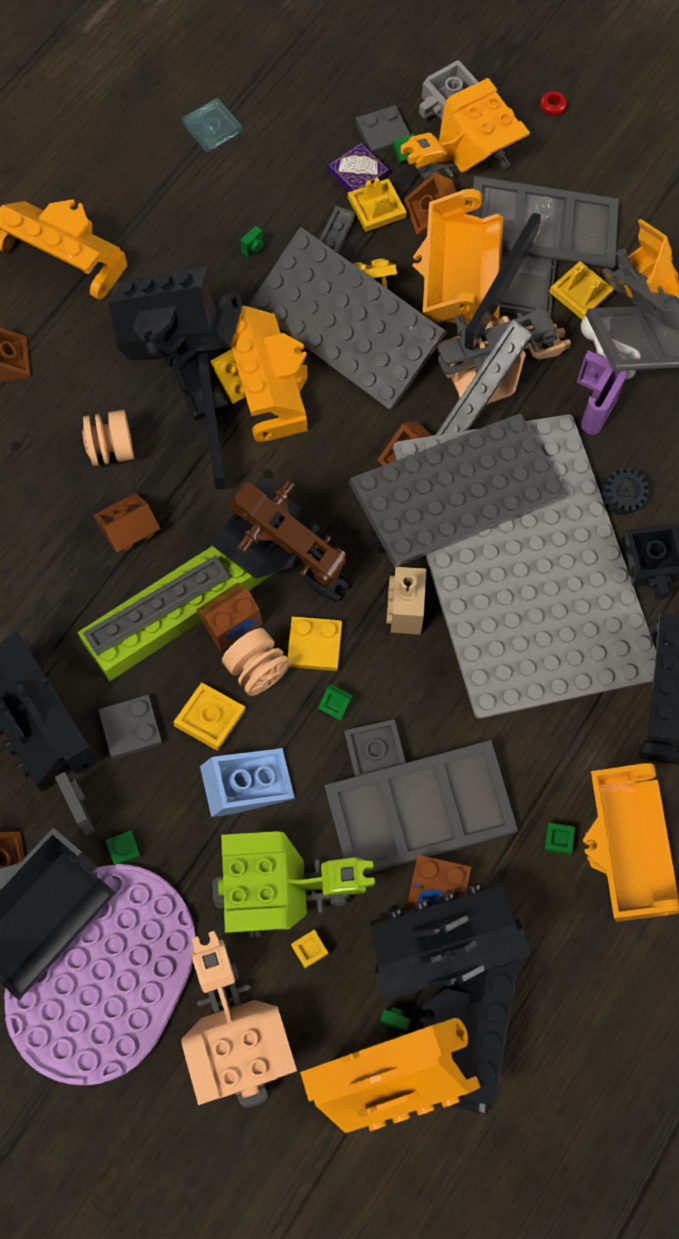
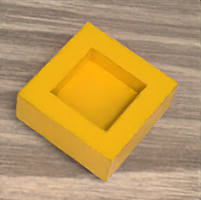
[291,930,329,969]

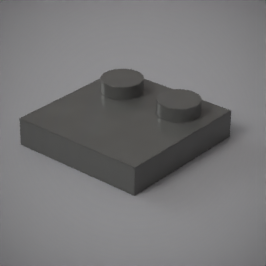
[355,105,410,155]
[98,695,163,760]
[344,719,406,777]
[55,772,96,836]

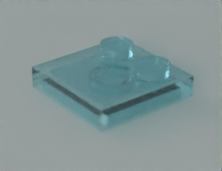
[182,98,242,152]

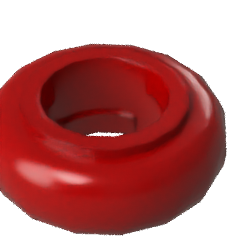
[540,91,567,115]

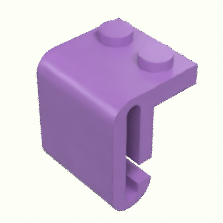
[577,350,627,435]

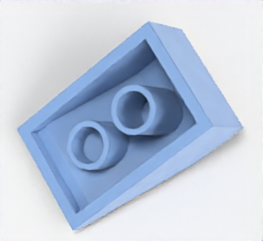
[200,748,294,817]

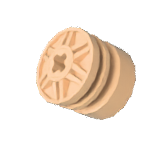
[82,410,134,467]
[222,628,291,696]

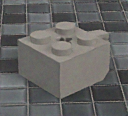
[419,60,478,120]

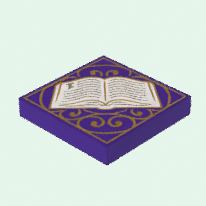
[328,142,389,192]

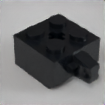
[621,524,679,600]

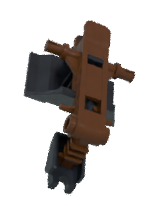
[210,477,348,602]

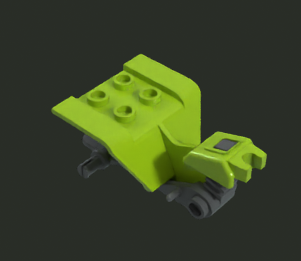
[212,832,375,938]

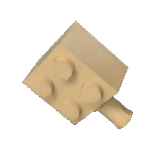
[386,567,426,634]

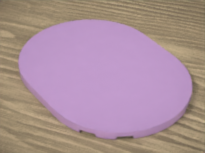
[4,864,196,1085]

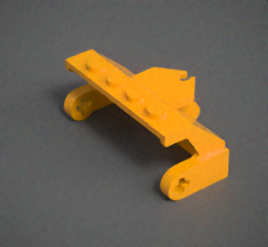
[413,189,503,324]
[0,200,127,300]
[231,305,307,442]
[583,763,679,922]
[300,1018,481,1133]

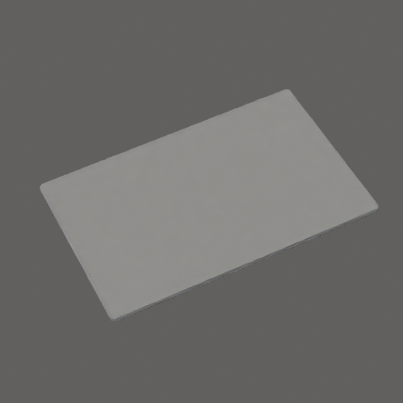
[393,414,656,719]

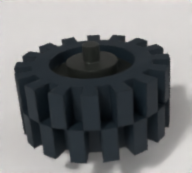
[601,468,649,515]

